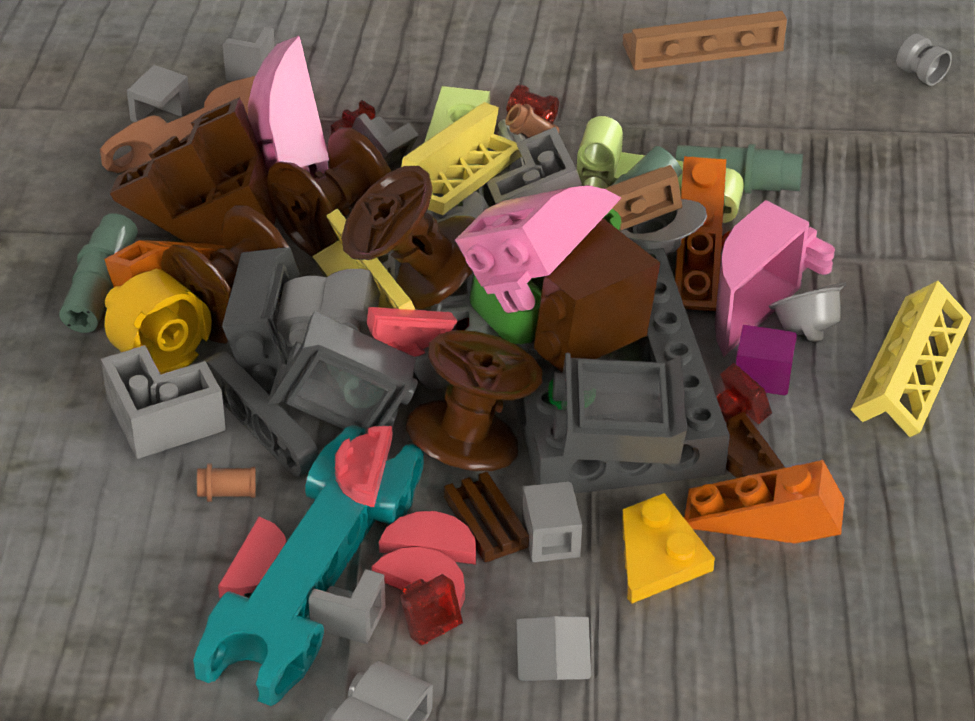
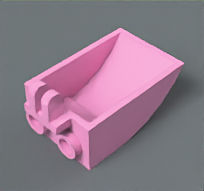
[248,36,329,177]
[455,185,621,313]
[714,200,835,356]

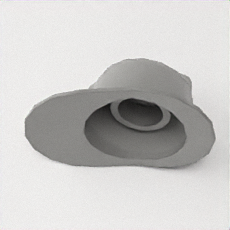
[620,199,707,255]
[769,282,847,342]

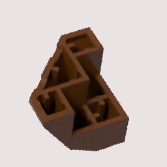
[110,97,276,245]

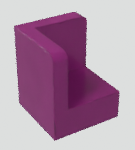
[733,325,797,395]

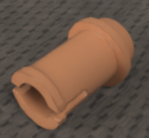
[506,104,559,138]
[197,463,256,502]

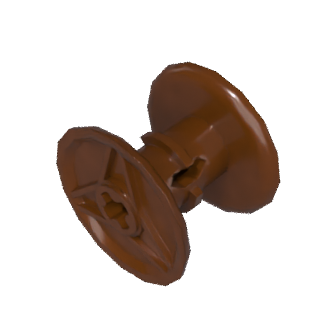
[267,127,391,256]
[341,166,475,309]
[161,205,298,344]
[406,330,542,471]

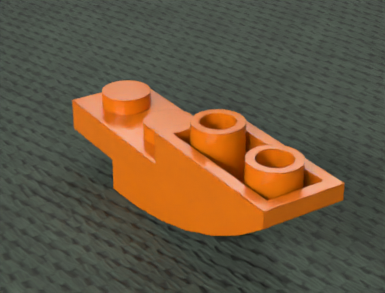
[675,156,727,311]

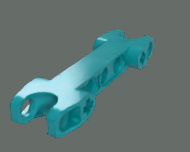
[193,425,424,706]

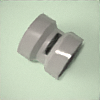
[896,33,952,86]

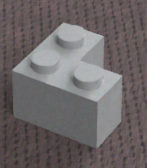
[487,127,583,204]
[101,345,226,459]

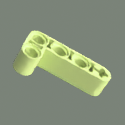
[577,116,744,223]

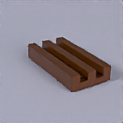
[444,471,529,563]

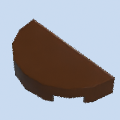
[726,411,785,478]

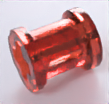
[506,84,559,124]

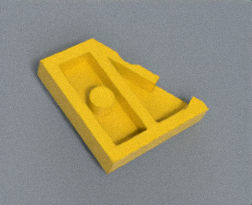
[622,493,715,604]

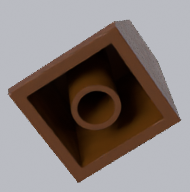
[534,218,660,372]

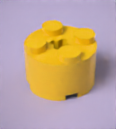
[105,269,212,374]

